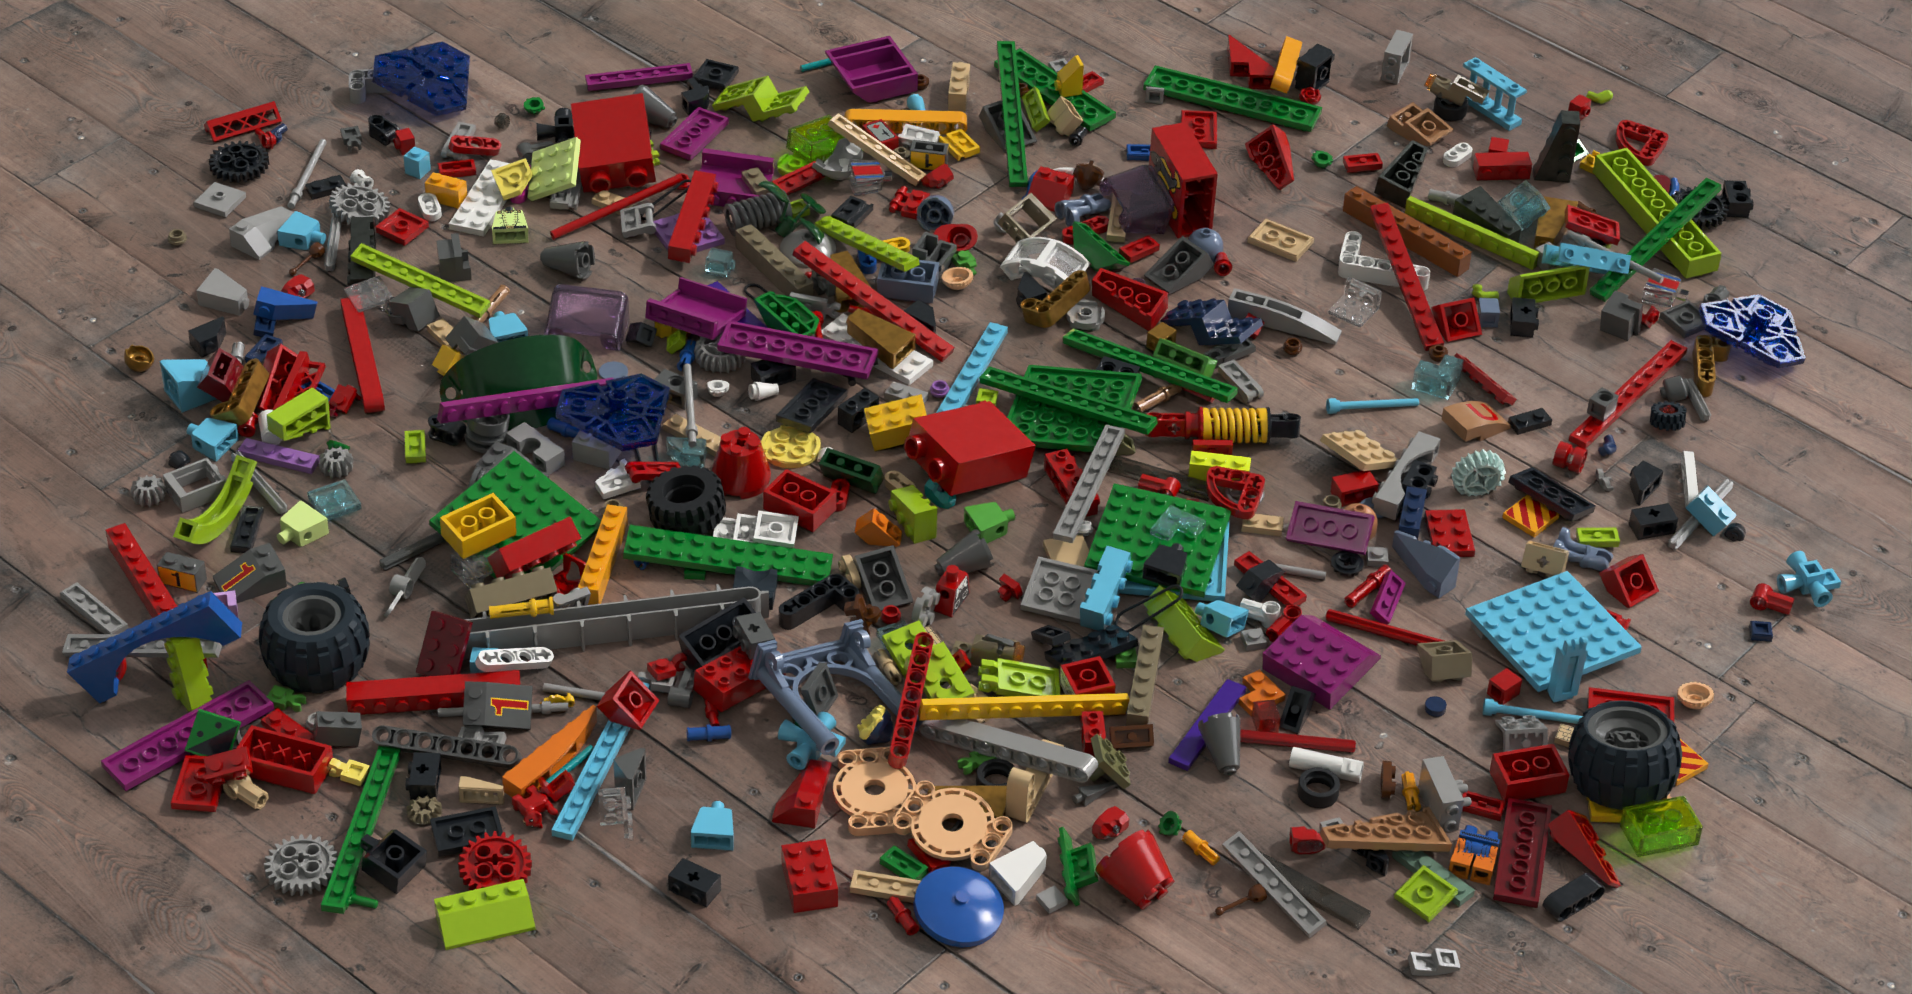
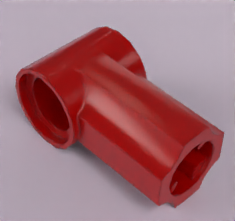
[1138,474,1181,497]
[1750,583,1794,615]
[1266,605,1302,642]

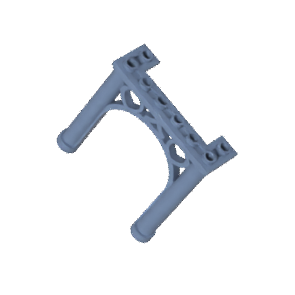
[748,619,924,755]

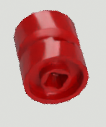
[1552,441,1588,474]

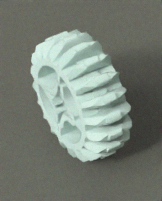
[1451,449,1506,496]

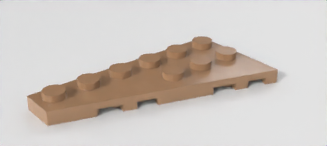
[1320,806,1452,852]

